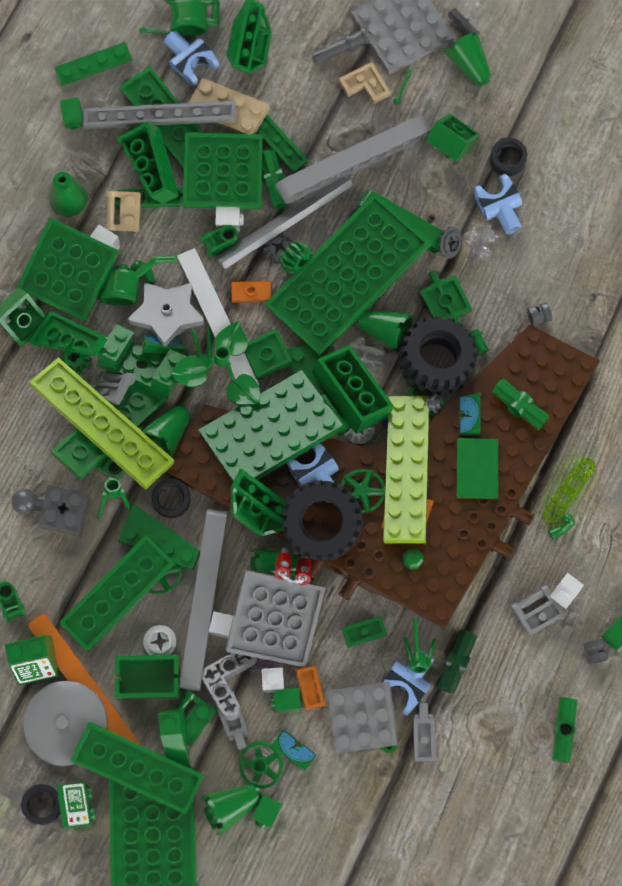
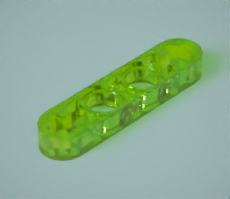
[542,458,596,525]

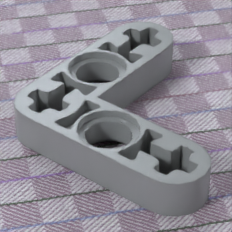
[202,653,257,720]

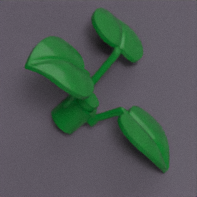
[170,322,260,405]

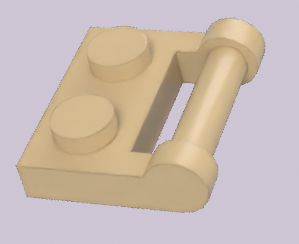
[104,191,141,232]

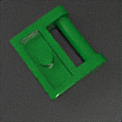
[175,689,217,746]

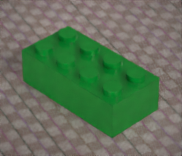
[312,345,394,434]

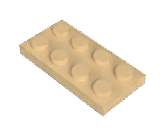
[188,78,270,134]

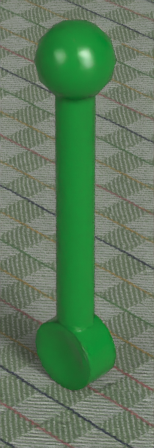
[139,27,171,34]
[393,69,412,105]

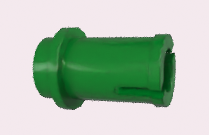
[470,329,489,355]

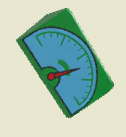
[142,334,184,355]
[459,393,480,436]
[272,730,317,772]

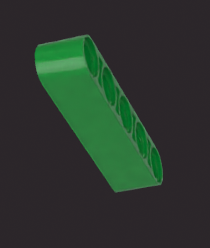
[356,189,442,253]

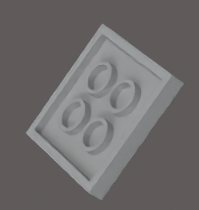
[327,682,399,753]

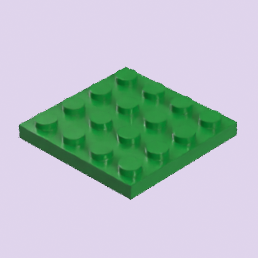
[183,132,263,210]
[16,218,120,322]

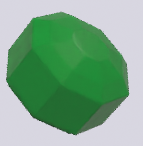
[403,548,423,570]

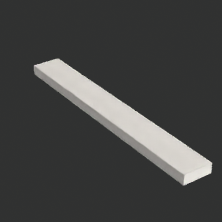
[177,248,259,386]

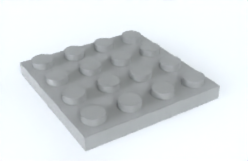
[351,0,454,75]
[225,569,325,668]

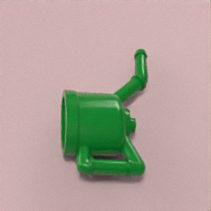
[164,0,220,36]
[99,255,177,306]

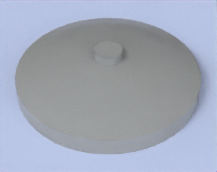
[24,681,108,766]

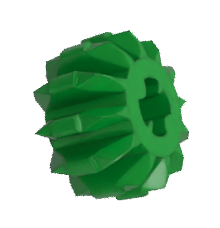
[279,241,313,275]
[59,351,92,374]

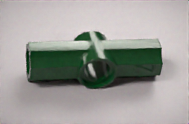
[437,630,477,694]

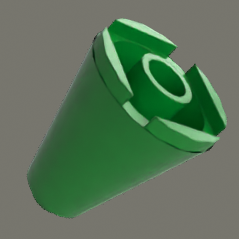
[444,31,492,87]
[49,172,88,217]
[356,310,413,353]
[141,406,190,457]
[250,548,301,579]
[201,784,262,835]

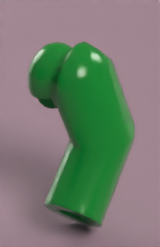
[131,260,156,285]
[548,514,575,539]

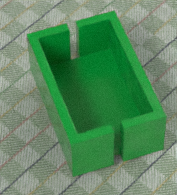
[115,655,180,700]

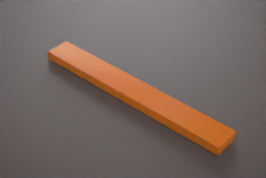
[27,613,141,746]

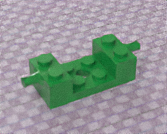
[96,324,186,399]

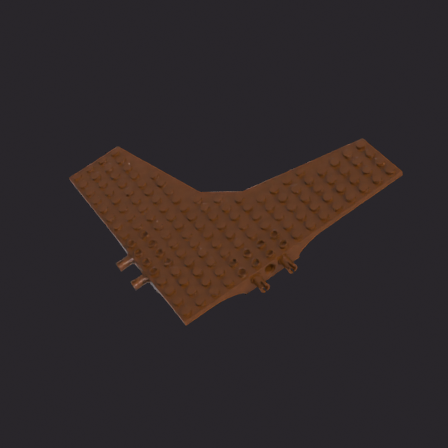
[164,325,600,630]

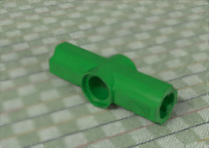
[262,149,290,209]
[492,378,550,430]
[552,697,577,763]

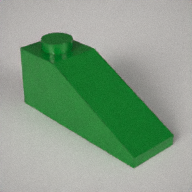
[158,708,191,768]

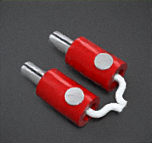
[275,547,312,585]

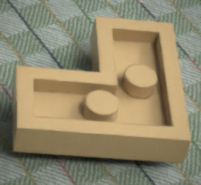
[339,62,391,104]

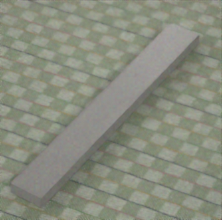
[83,101,236,129]
[215,177,353,269]

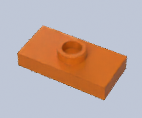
[232,281,271,303]
[295,665,326,711]

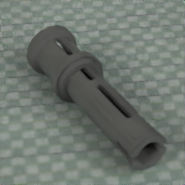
[312,28,369,64]

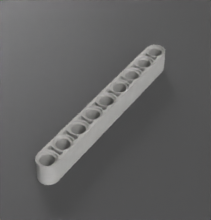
[275,115,432,203]
[180,509,228,691]

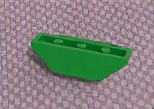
[226,0,272,74]
[231,469,287,536]

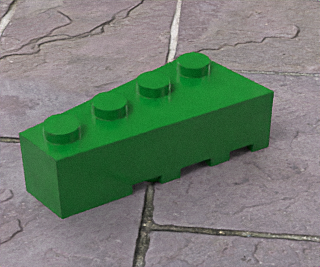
[117,121,179,204]

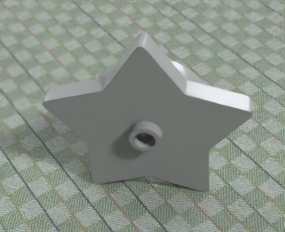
[128,283,204,346]

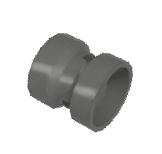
[527,302,552,326]
[583,639,608,664]

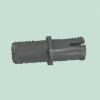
[447,8,480,35]

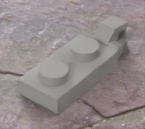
[216,691,248,751]
[413,703,436,762]

